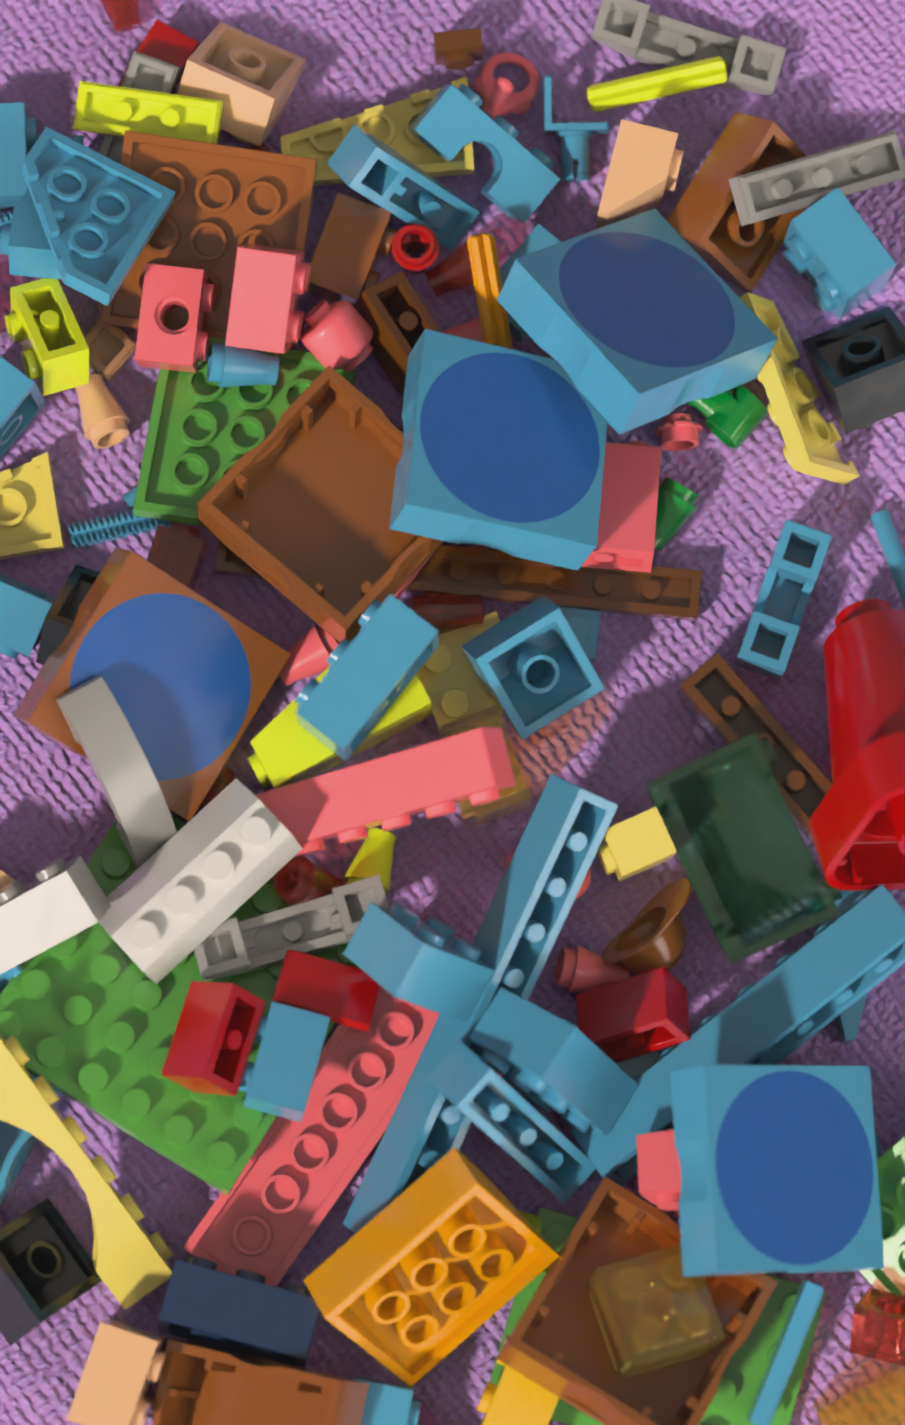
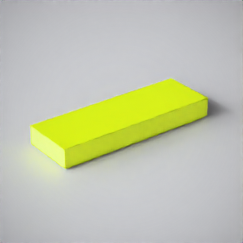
[73,81,223,144]

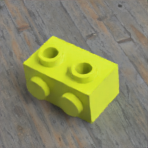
[5,278,89,396]

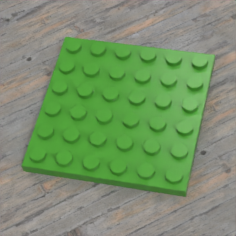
[0,815,359,1196]

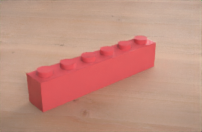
[255,727,516,856]

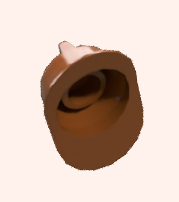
[601,878,692,976]

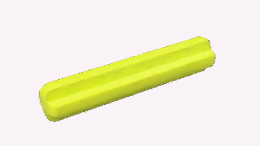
[587,56,728,112]

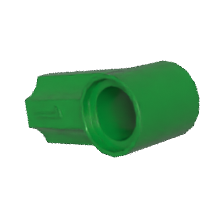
[687,386,769,450]

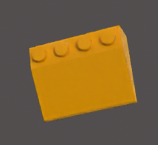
[304,1147,560,1387]

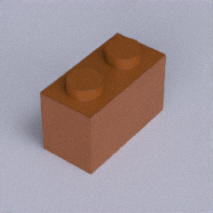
[307,193,398,306]

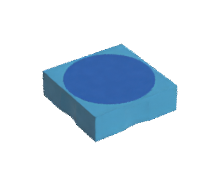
[497,208,778,435]
[389,329,607,571]
[670,1065,885,1277]

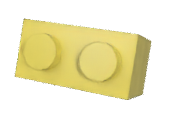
[596,807,677,882]

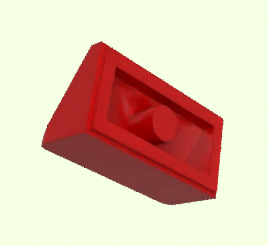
[273,949,380,1031]

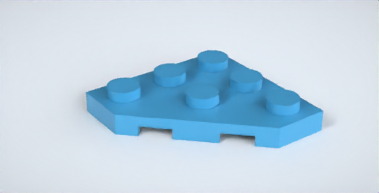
[22,126,176,306]

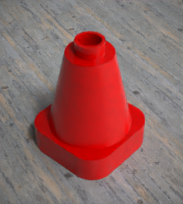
[809,599,905,891]

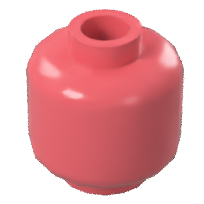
[301,300,373,373]

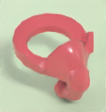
[474,52,540,120]

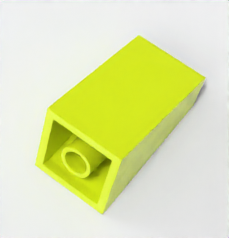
[248,667,432,789]

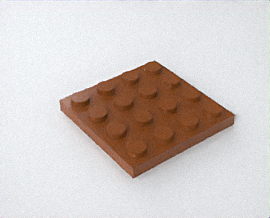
[100,131,318,349]

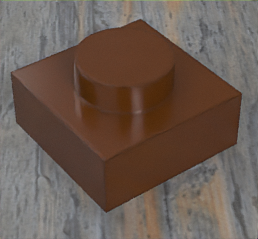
[433,28,483,70]

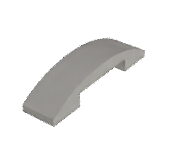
[591,0,787,95]
[55,675,177,869]
[194,875,389,980]

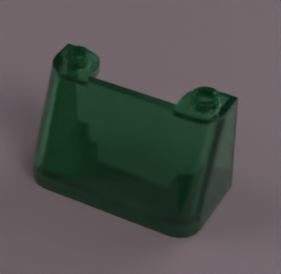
[643,732,842,965]

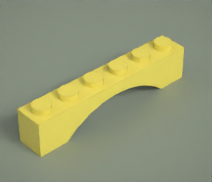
[0,1033,174,1310]

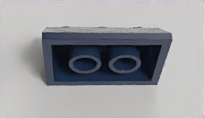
[159,1256,320,1368]

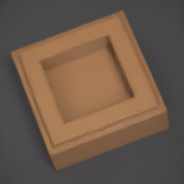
[84,317,136,384]

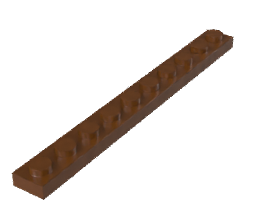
[215,540,702,621]

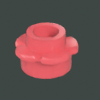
[656,413,703,451]

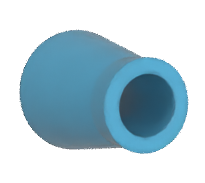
[207,340,279,388]

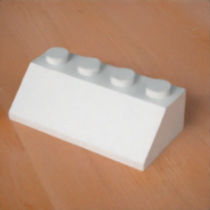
[99,778,303,984]

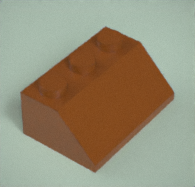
[667,112,807,293]

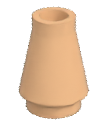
[75,373,130,449]

